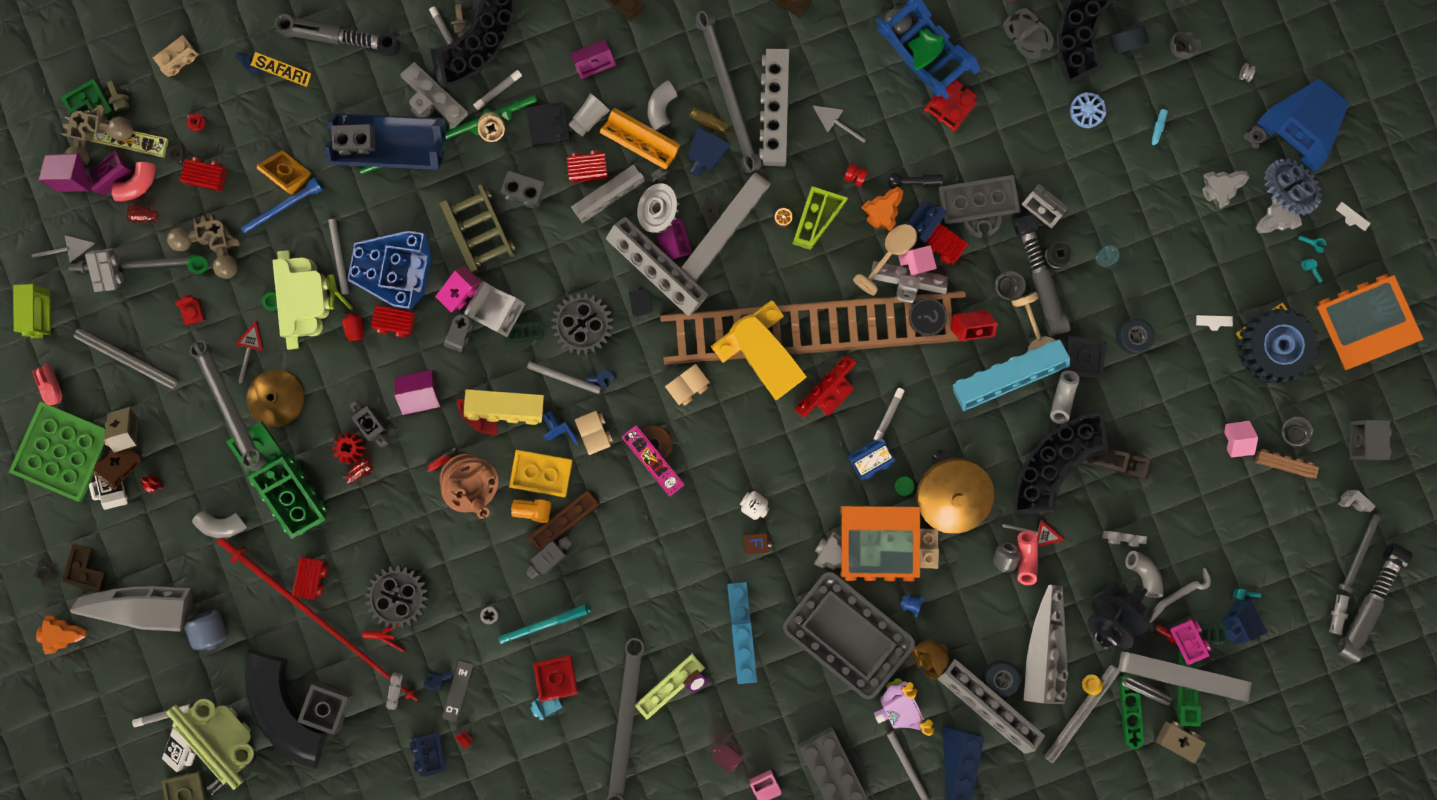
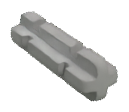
[386,672,403,710]

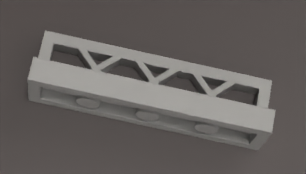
[571,165,645,223]

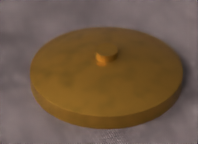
[917,458,994,534]

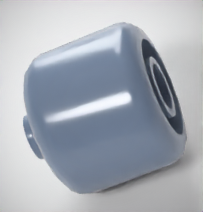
[184,610,228,651]

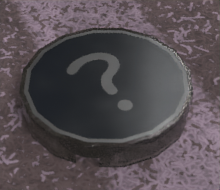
[908,298,947,337]

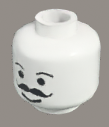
[740,491,769,520]

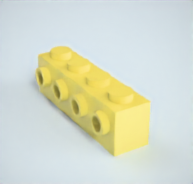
[464,389,544,425]

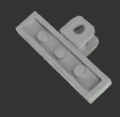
[400,62,468,127]
[871,261,948,303]

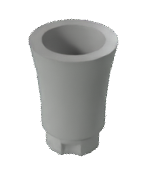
[568,93,610,137]

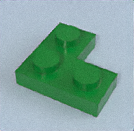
[60,78,115,117]

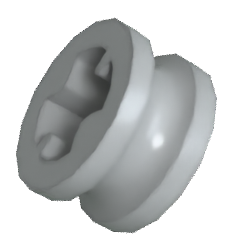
[1239,63,1256,82]
[480,606,499,624]

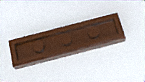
[527,490,600,552]

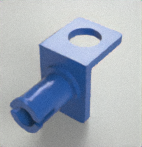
[542,411,579,445]

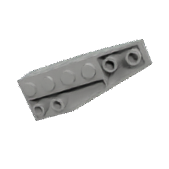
[1024,585,1068,704]
[70,586,194,631]

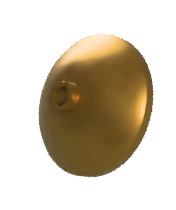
[247,370,305,427]

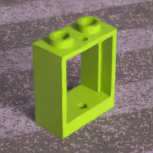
[13,284,51,338]

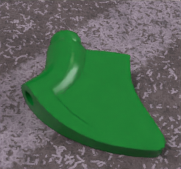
[908,27,945,70]

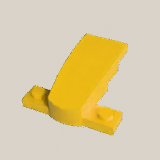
[710,300,806,400]

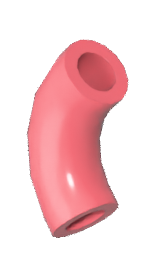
[112,162,156,201]
[1017,530,1038,585]

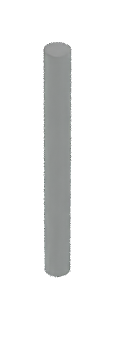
[328,219,349,295]
[527,361,601,394]
[887,731,930,800]

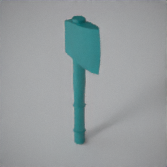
[499,604,591,644]

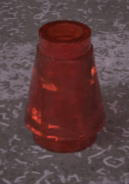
[127,204,158,223]
[344,458,374,484]

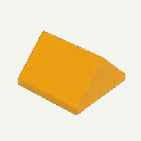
[256,150,312,195]

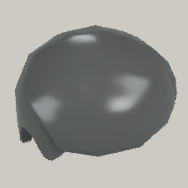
[884,8,912,39]
[1169,31,1201,60]
[995,271,1026,300]
[1281,416,1314,446]

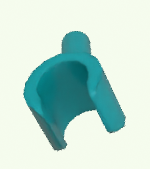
[1298,235,1327,253]
[1301,259,1323,283]
[1233,588,1261,601]

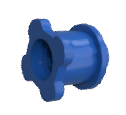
[900,593,924,618]

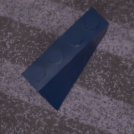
[943,726,985,800]

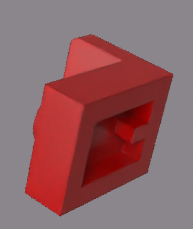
[175,295,206,326]

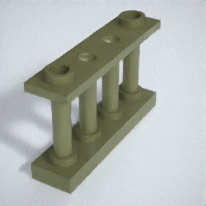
[439,185,516,275]

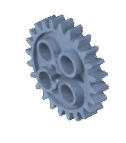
[1264,158,1322,216]

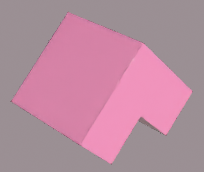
[898,245,937,275]
[1224,421,1258,457]
[749,770,782,800]

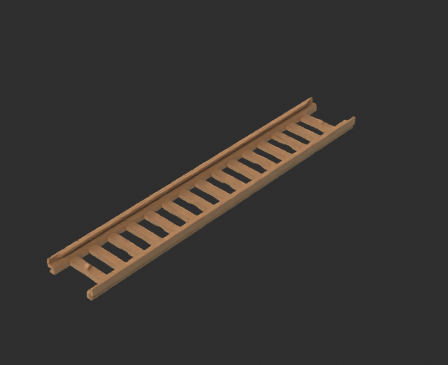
[660,291,966,365]

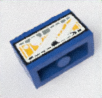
[847,438,895,480]

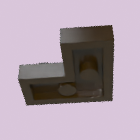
[62,544,107,592]

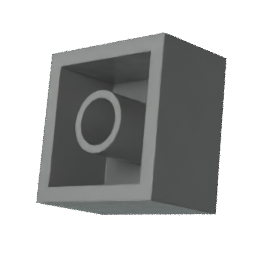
[1350,420,1392,460]
[297,681,354,735]

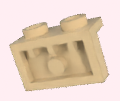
[153,35,199,77]

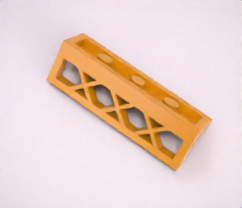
[600,108,680,170]

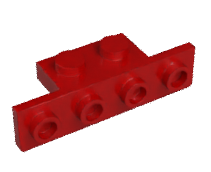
[794,356,857,418]

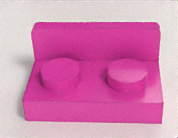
[1170,618,1211,665]

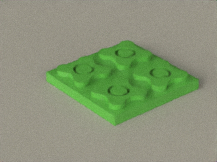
[9,401,107,502]

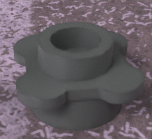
[1244,126,1267,148]
[651,168,669,184]

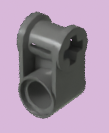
[444,314,473,353]

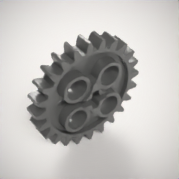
[551,293,614,355]
[365,565,429,629]

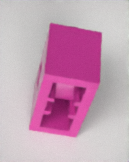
[435,266,481,313]

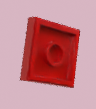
[533,655,579,703]

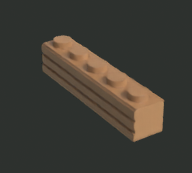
[1254,449,1319,478]

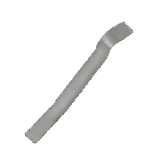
[1148,568,1211,623]

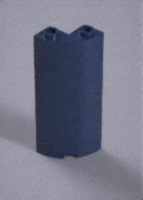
[324,113,446,170]

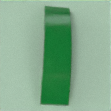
[1177,650,1201,727]

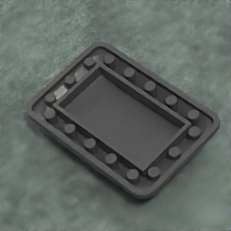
[783,572,915,699]

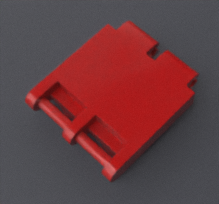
[923,79,977,133]

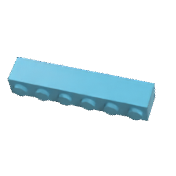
[953,339,1070,411]

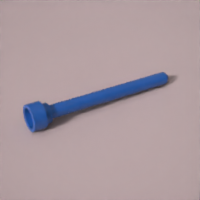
[241,177,324,233]

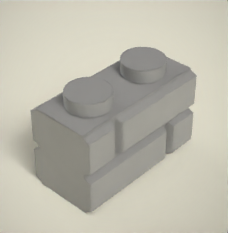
[1022,184,1069,228]
[85,248,124,292]

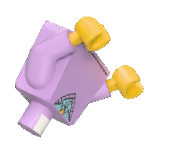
[874,681,934,736]

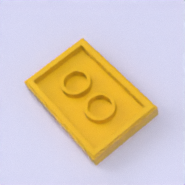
[509,450,573,498]

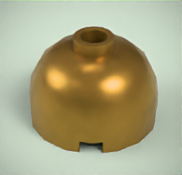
[911,640,949,680]

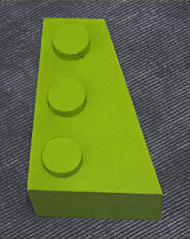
[793,186,848,250]

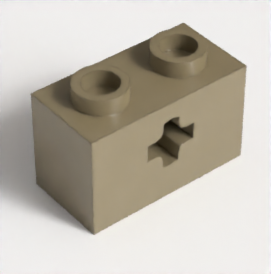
[103,407,139,452]
[1155,721,1206,764]

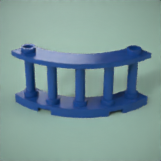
[875,0,981,100]

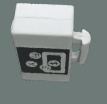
[89,465,128,510]
[162,728,196,772]

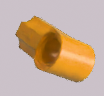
[511,499,552,523]

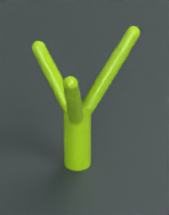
[327,275,353,310]

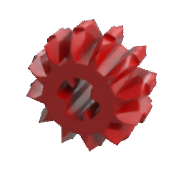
[332,431,366,464]

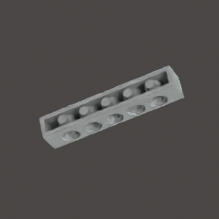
[759,49,789,166]
[606,217,709,317]
[937,659,1045,754]

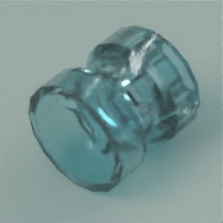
[1096,246,1120,267]

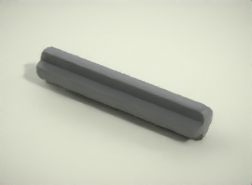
[1121,675,1172,705]

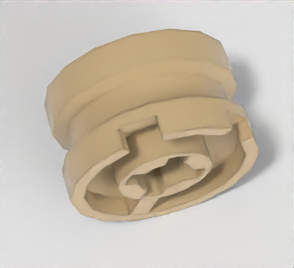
[478,112,505,142]

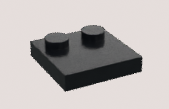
[526,102,570,146]
[1063,336,1107,379]

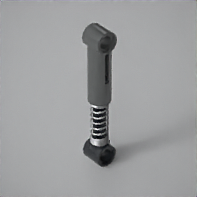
[275,14,400,56]
[1013,213,1070,337]
[1336,542,1413,663]

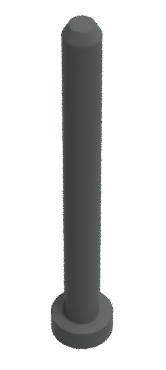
[1338,513,1381,594]

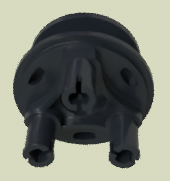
[1087,582,1148,650]

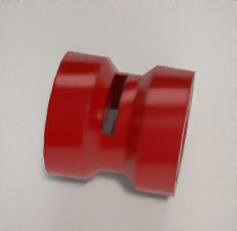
[843,162,868,187]

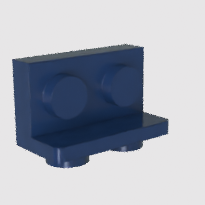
[906,200,947,243]
[410,732,446,777]

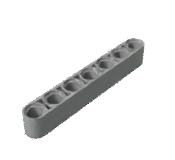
[681,172,771,282]
[1118,652,1252,702]

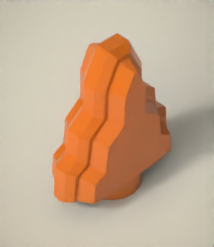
[861,187,903,231]
[36,615,87,654]

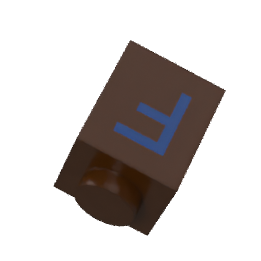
[743,533,772,555]

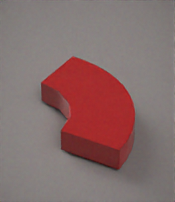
[457,399,498,435]

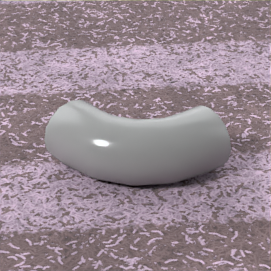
[647,80,677,132]
[1050,370,1080,424]
[192,510,247,538]
[1125,551,1163,598]

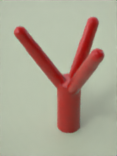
[362,624,405,652]

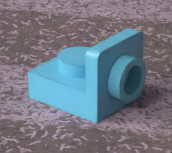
[531,698,563,720]

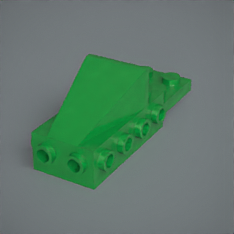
[226,420,327,539]

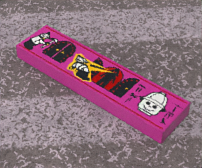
[621,425,685,497]

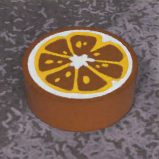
[774,207,793,227]

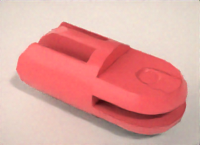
[32,363,63,406]

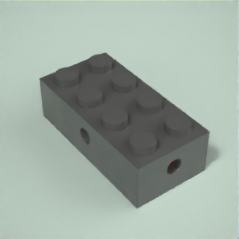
[797,727,868,800]

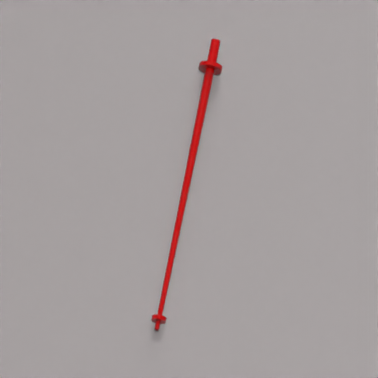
[217,538,418,701]

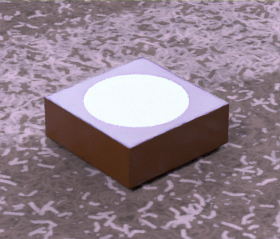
[683,670,709,694]

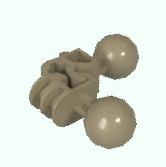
[61,105,133,168]
[167,213,240,279]

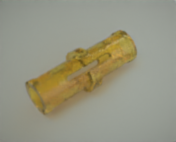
[689,106,728,135]

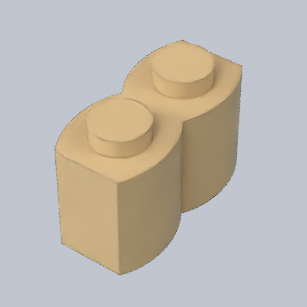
[665,364,710,406]
[575,411,613,455]

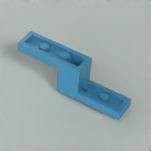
[727,582,757,684]

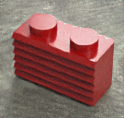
[567,150,608,183]
[180,157,228,192]
[922,223,969,265]
[371,305,416,338]
[950,310,998,342]
[292,556,329,600]

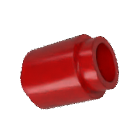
[342,313,365,342]

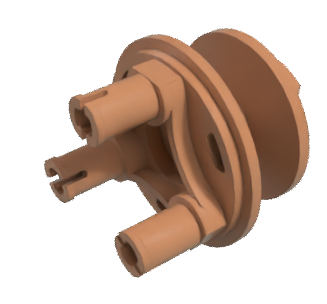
[440,454,498,519]

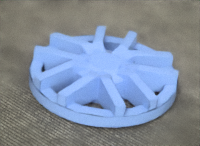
[1070,92,1106,128]

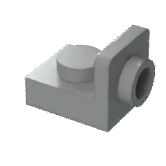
[1338,490,1376,512]

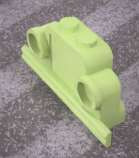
[273,250,330,350]
[166,699,254,790]

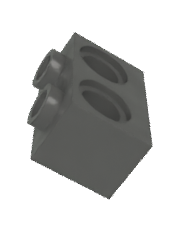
[332,124,376,155]
[501,171,546,208]

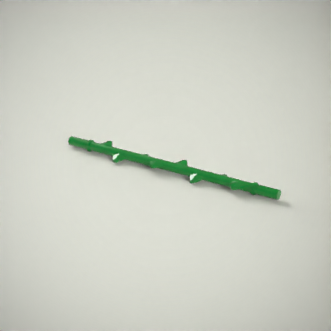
[359,95,537,175]

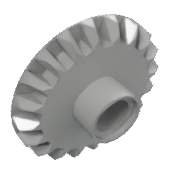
[637,183,679,233]

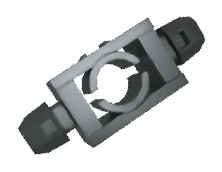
[350,400,389,447]
[526,537,572,579]

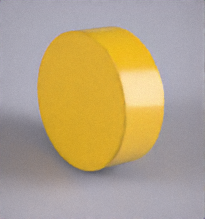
[1082,675,1103,695]

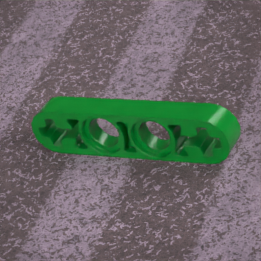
[1119,673,1144,749]

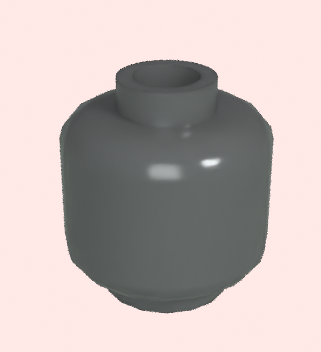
[993,542,1021,572]

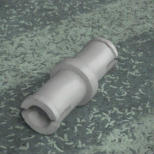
[1329,594,1350,635]

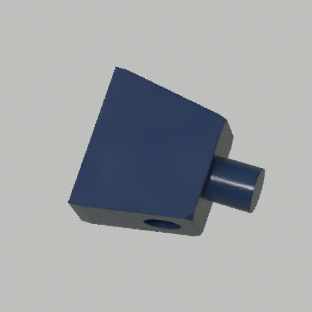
[688,127,730,177]
[1223,599,1268,644]

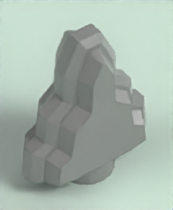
[1203,171,1250,209]
[1256,199,1302,234]
[814,532,860,572]

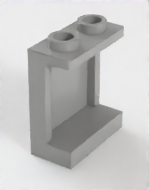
[464,281,525,337]

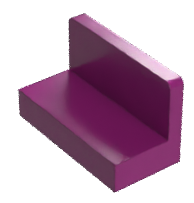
[570,40,616,79]
[656,219,692,261]

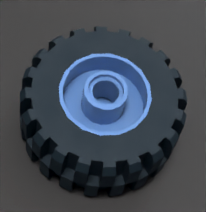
[1237,308,1320,383]

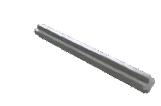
[74,329,178,389]
[1044,665,1120,763]

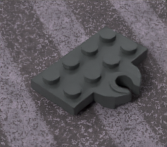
[938,175,1020,238]

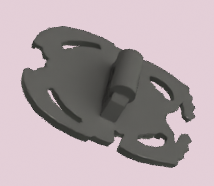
[1002,8,1054,59]

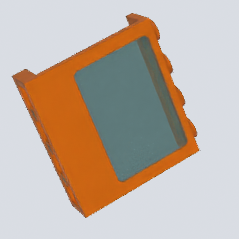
[1315,274,1424,370]
[840,506,920,581]

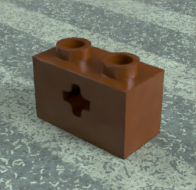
[93,448,142,490]

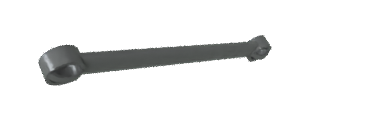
[696,11,761,173]
[190,340,265,472]
[606,637,645,800]

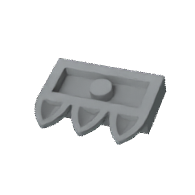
[1103,531,1147,547]

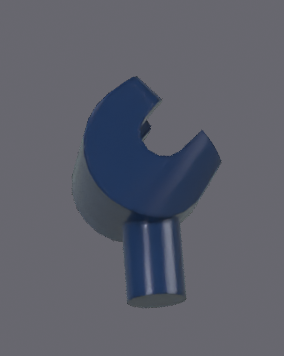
[235,52,263,75]
[587,370,617,388]
[424,670,452,691]

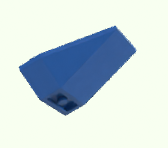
[1256,79,1349,172]
[347,231,432,309]

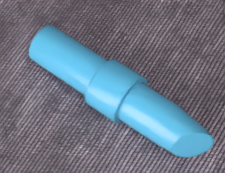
[1152,109,1168,145]

